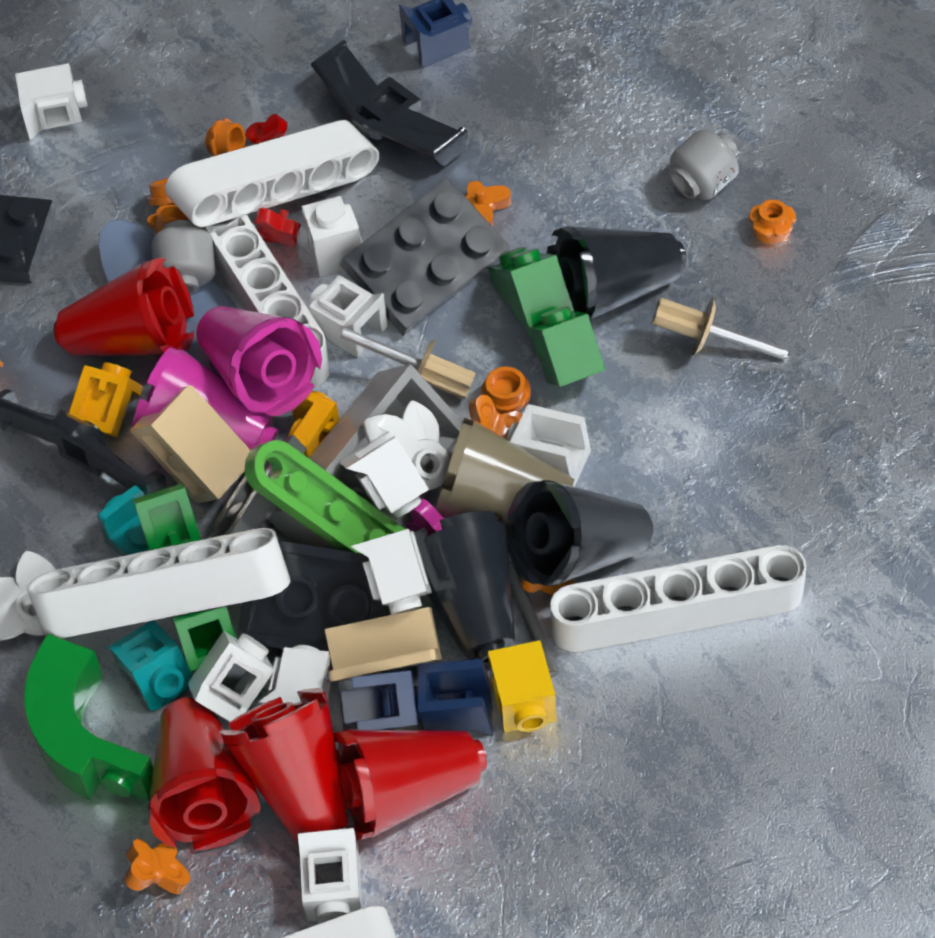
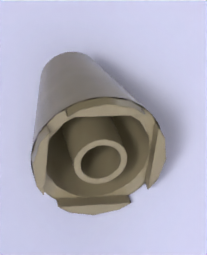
[436,417,574,524]

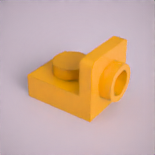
[69,362,143,438]
[288,391,340,458]

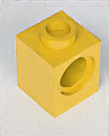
[488,640,557,733]

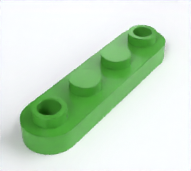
[244,440,406,554]

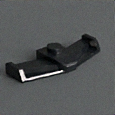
[310,39,469,166]
[0,389,168,495]

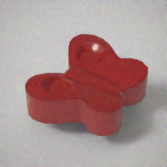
[245,114,288,144]
[254,208,301,248]

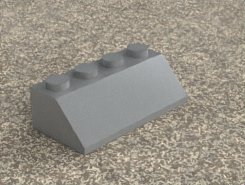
[268,364,463,550]

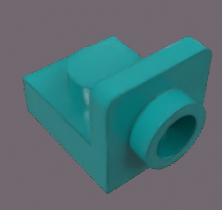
[97,486,149,556]
[108,620,193,711]

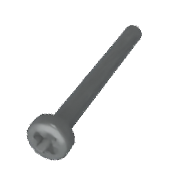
[508,552,559,678]

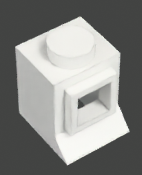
[15,63,88,141]
[302,196,363,277]
[309,275,388,358]
[507,404,591,487]
[339,431,429,517]
[350,529,432,615]
[188,631,274,722]
[258,645,333,706]
[298,828,363,924]

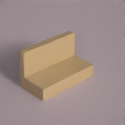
[130,385,250,503]
[325,607,442,682]

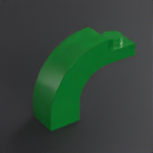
[133,483,236,672]
[24,634,154,800]

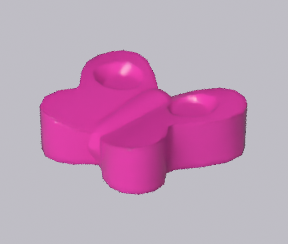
[406,498,444,536]

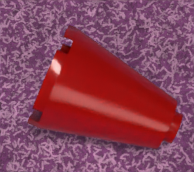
[53,257,195,356]
[220,688,348,845]
[148,697,261,851]
[334,729,487,841]

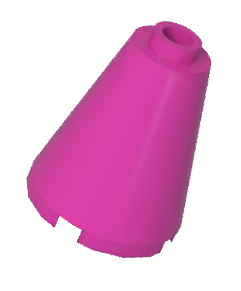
[196,306,322,416]
[131,347,278,450]

